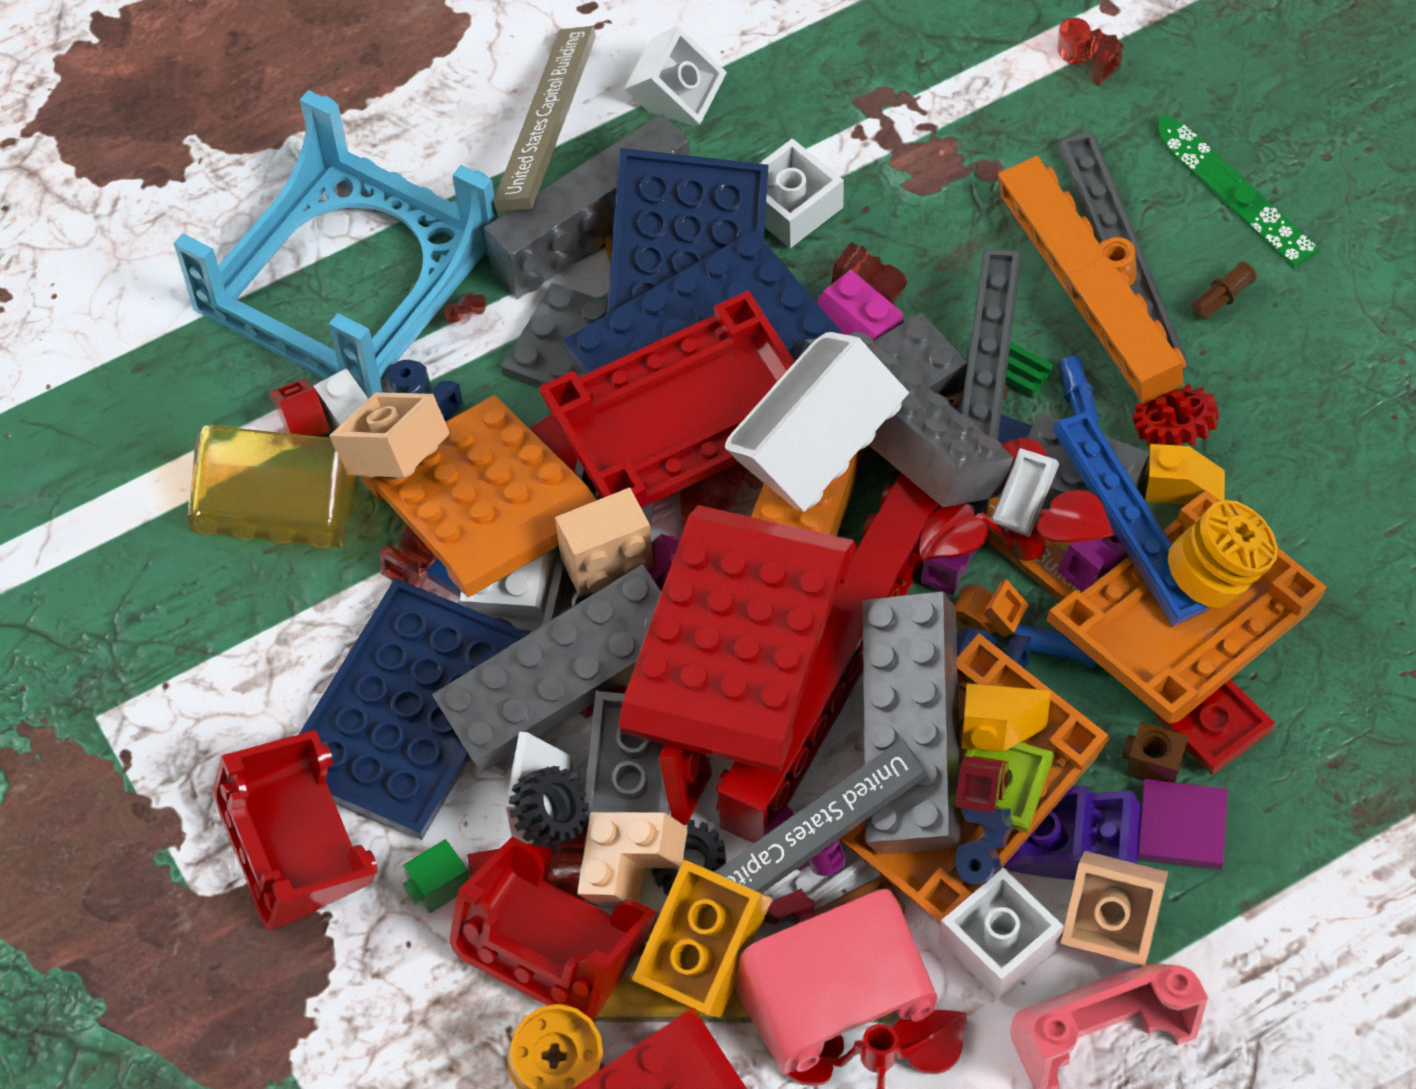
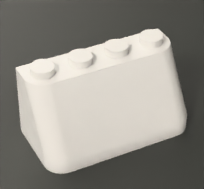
[725,332,909,512]

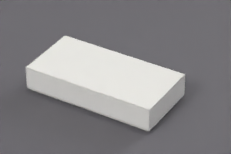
[991,448,1059,537]

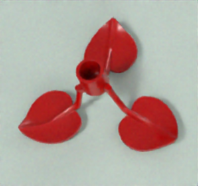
[919,438,1113,562]
[785,1010,967,1089]

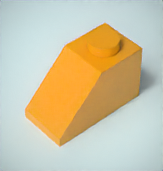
[1145,444,1225,505]
[961,683,1051,752]

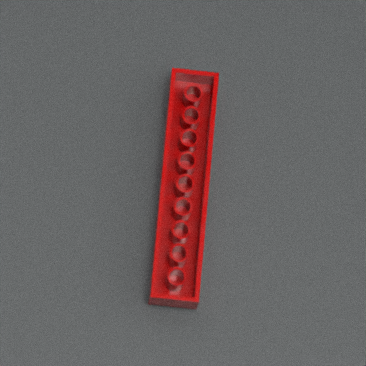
[715,472,942,843]

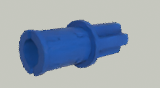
[1057,356,1099,423]

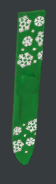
[1158,114,1319,268]

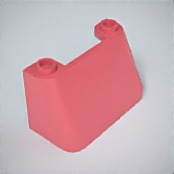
[735,889,937,1075]
[1010,963,1208,1089]

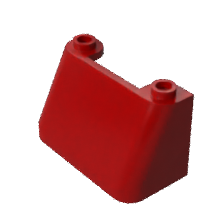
[213,730,377,931]
[449,836,657,1020]

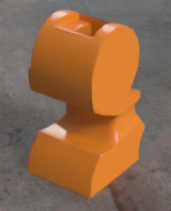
[954,579,1029,637]

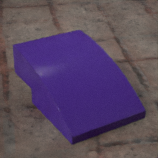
[1003,785,1141,880]

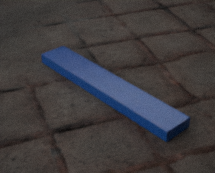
[1052,410,1209,627]

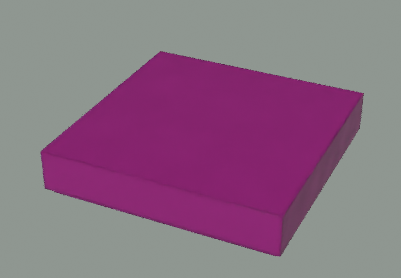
[1137,779,1228,870]

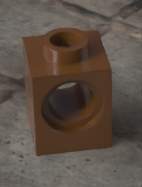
[1121,722,1189,783]

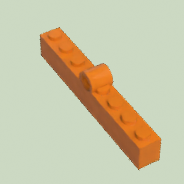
[998,156,1186,404]

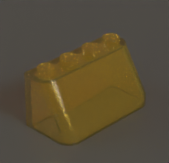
[187,425,359,548]

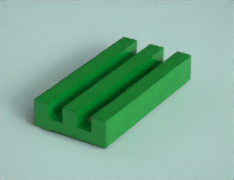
[1005,342,1054,398]

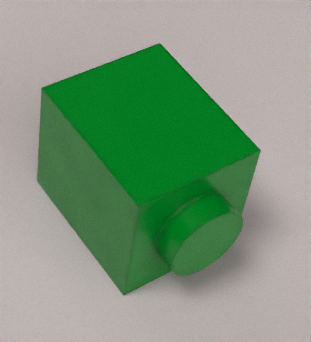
[402,839,470,914]

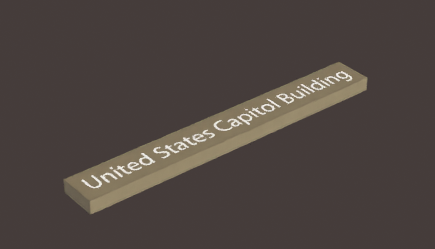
[493,25,597,212]

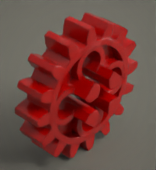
[1133,384,1219,447]

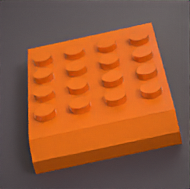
[360,395,597,598]
[1046,490,1327,723]
[839,633,1109,925]

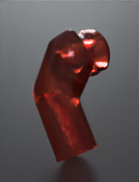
[445,292,486,324]

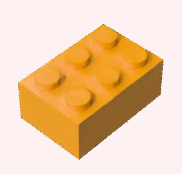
[631,860,773,1018]

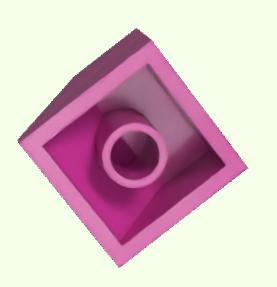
[817,270,904,341]

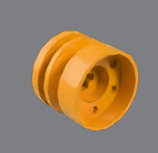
[1168,500,1278,608]
[507,1004,603,1089]

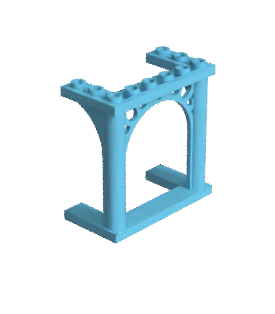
[174,90,498,399]

